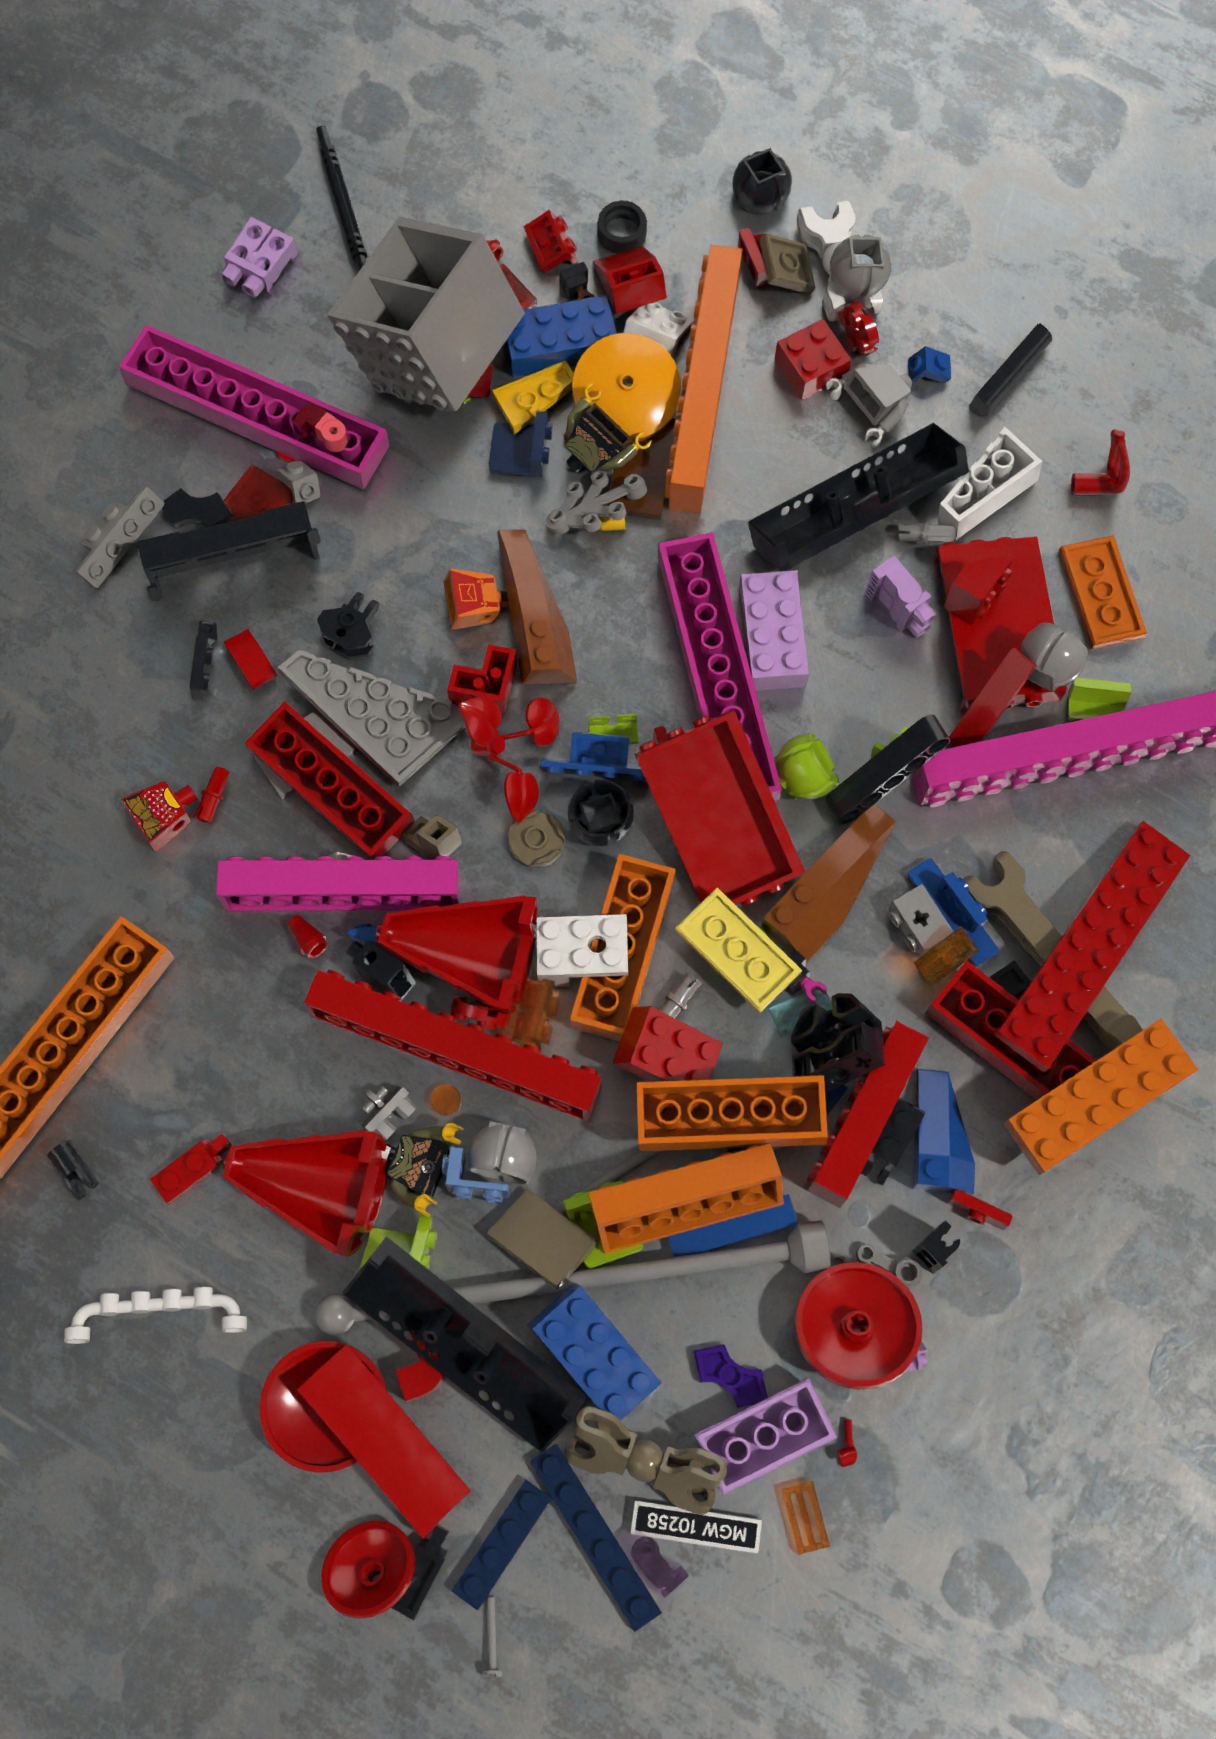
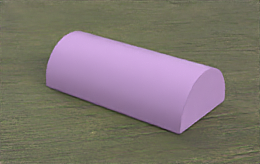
[694,1378,838,1495]

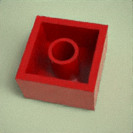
[774,319,851,400]

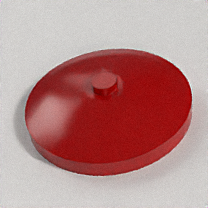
[794,1262,923,1390]
[259,1340,387,1473]

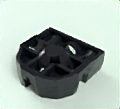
[791,993,885,1093]

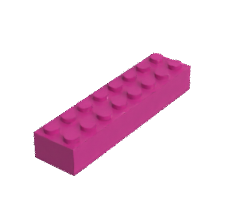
[216,856,461,912]

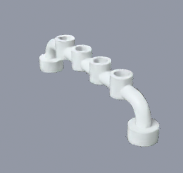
[64,1287,247,1344]

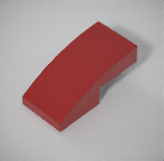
[224,629,277,689]

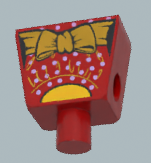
[121,781,198,852]

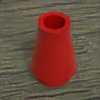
[287,915,328,959]

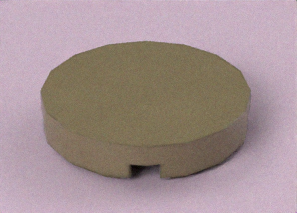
[507,810,565,868]

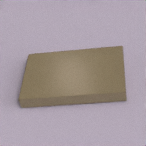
[487,1188,598,1290]

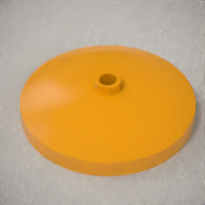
[572,333,681,442]

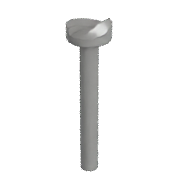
[483,1597,502,1678]

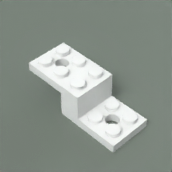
[526,914,628,988]

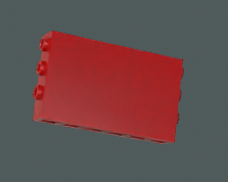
[934,536,1067,711]
[634,710,806,906]

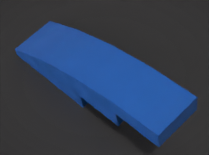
[668,1194,798,1257]

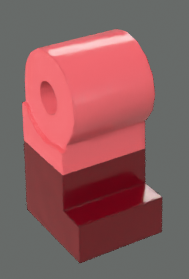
[293,401,348,452]

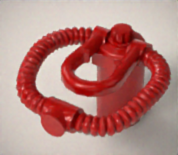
[1071,429,1130,495]

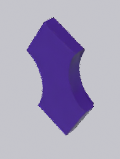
[693,1344,768,1408]

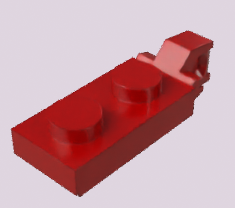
[149,1134,232,1205]

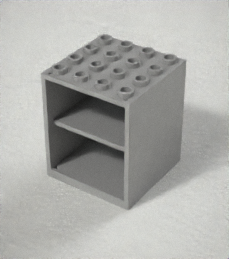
[327,216,525,412]

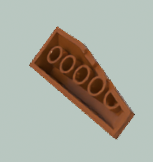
[497,529,577,684]
[761,804,896,964]

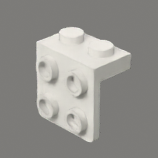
[624,302,692,358]

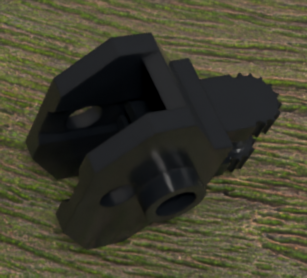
[317,591,379,659]

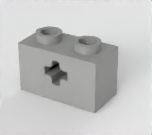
[889,884,954,958]

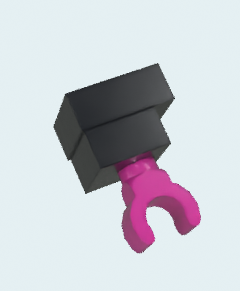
[787,951,827,1005]

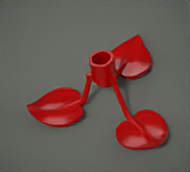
[457,697,560,823]

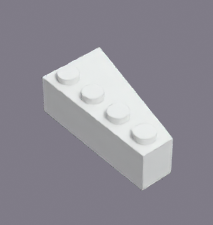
[937,427,1043,540]

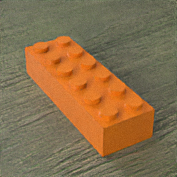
[570,854,676,1042]
[1003,1018,1199,1175]
[637,1076,828,1151]
[589,1143,784,1254]

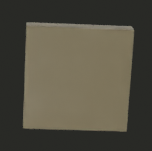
[759,233,816,294]

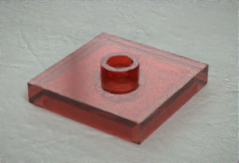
[224,464,294,519]

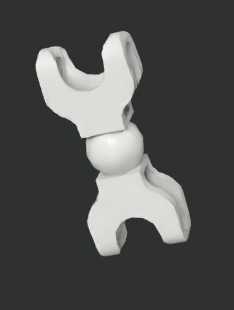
[796,200,883,321]

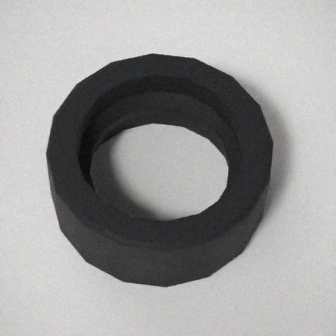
[597,200,647,254]

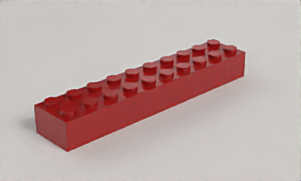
[304,970,602,1122]

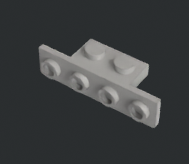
[75,485,164,588]

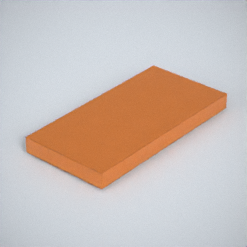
[1059,535,1147,649]

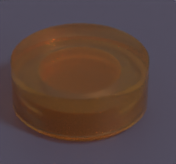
[431,1085,461,1116]

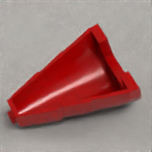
[376,895,538,1013]
[223,1130,388,1257]

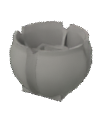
[830,235,891,299]
[1020,622,1088,692]
[467,1121,537,1185]

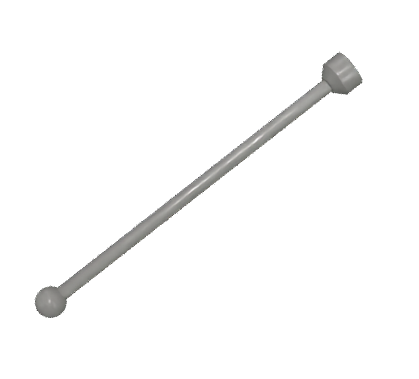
[314,1220,830,1335]

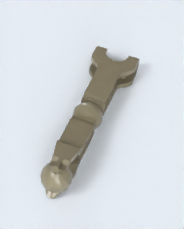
[963,851,1143,1052]

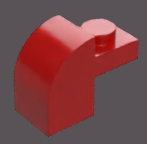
[395,1332,445,1403]

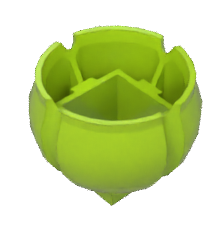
[774,732,839,800]

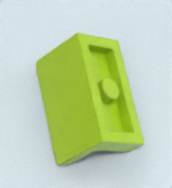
[1068,677,1131,722]

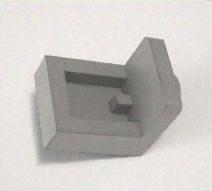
[277,461,321,503]

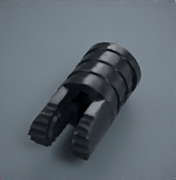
[47,1140,99,1201]

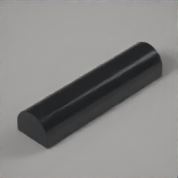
[969,323,1052,416]

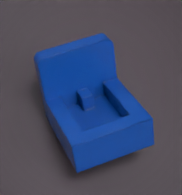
[908,346,951,384]

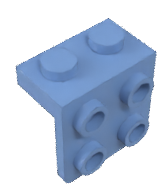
[442,1147,510,1204]

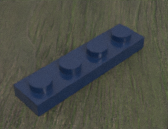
[451,1480,552,1611]

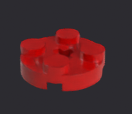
[838,301,879,356]
[450,996,511,1030]

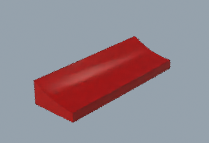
[297,1343,471,1539]

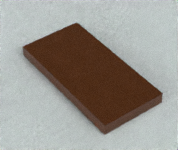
[607,418,676,520]

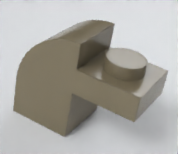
[401,814,462,860]

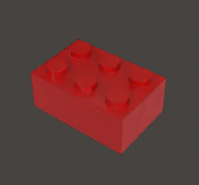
[612,1006,723,1082]

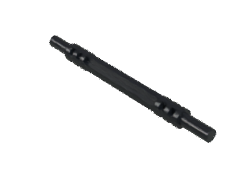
[316,126,368,271]

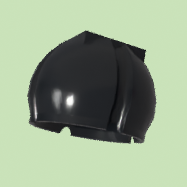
[732,148,792,215]
[567,779,634,847]

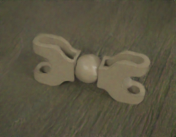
[565,1407,727,1515]

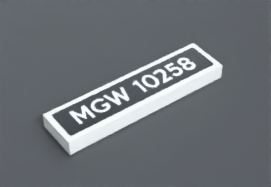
[630,1501,762,1554]

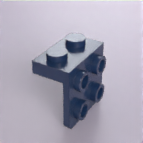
[489,411,553,477]

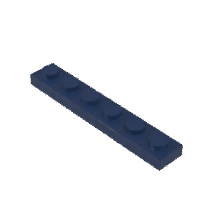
[530,1443,662,1632]

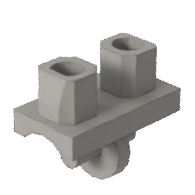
[361,1086,416,1140]

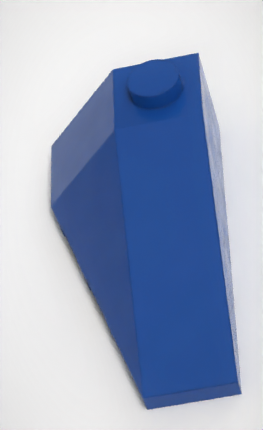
[912,1069,975,1195]

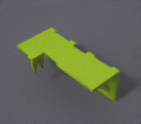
[589,714,639,744]

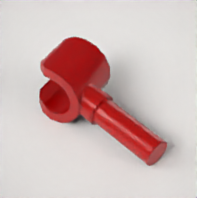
[837,1419,858,1467]

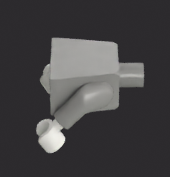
[826,363,912,449]

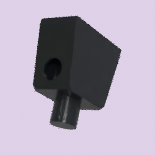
[346,941,416,1001]

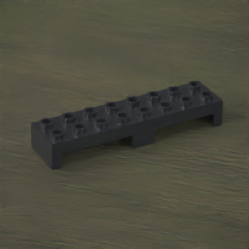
[748,422,969,572]
[342,1236,587,1452]

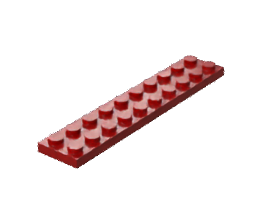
[995,821,1190,1072]

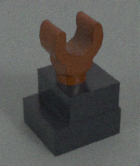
[559,262,595,300]

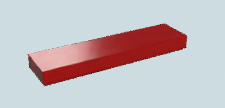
[949,648,1037,747]

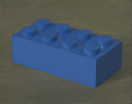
[505,295,616,377]
[527,1282,662,1421]

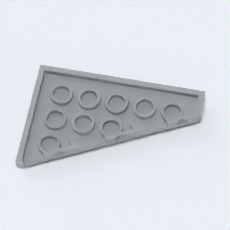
[278,650,466,787]

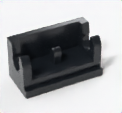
[912,1220,960,1274]

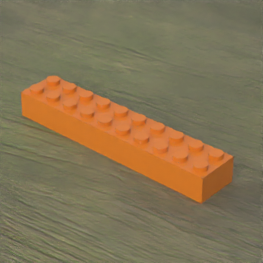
[664,244,742,514]
[0,916,175,1179]

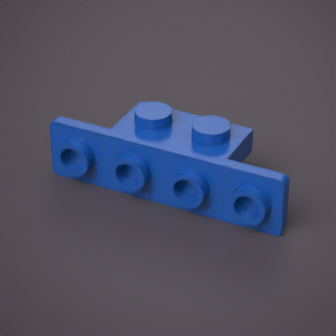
[540,732,646,780]
[908,858,999,967]

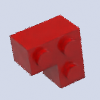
[447,644,517,714]

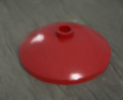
[321,1520,415,1619]

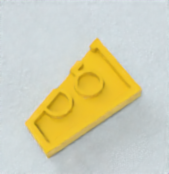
[492,360,574,434]

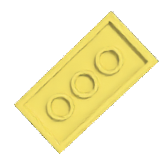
[675,888,803,1014]

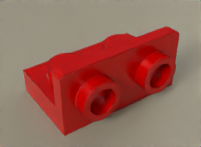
[523,209,578,273]

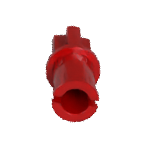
[193,766,230,824]

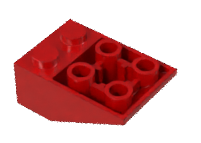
[592,246,667,314]

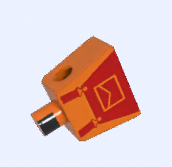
[443,568,509,630]

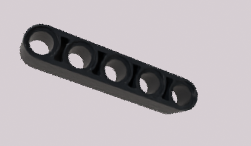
[825,715,950,825]

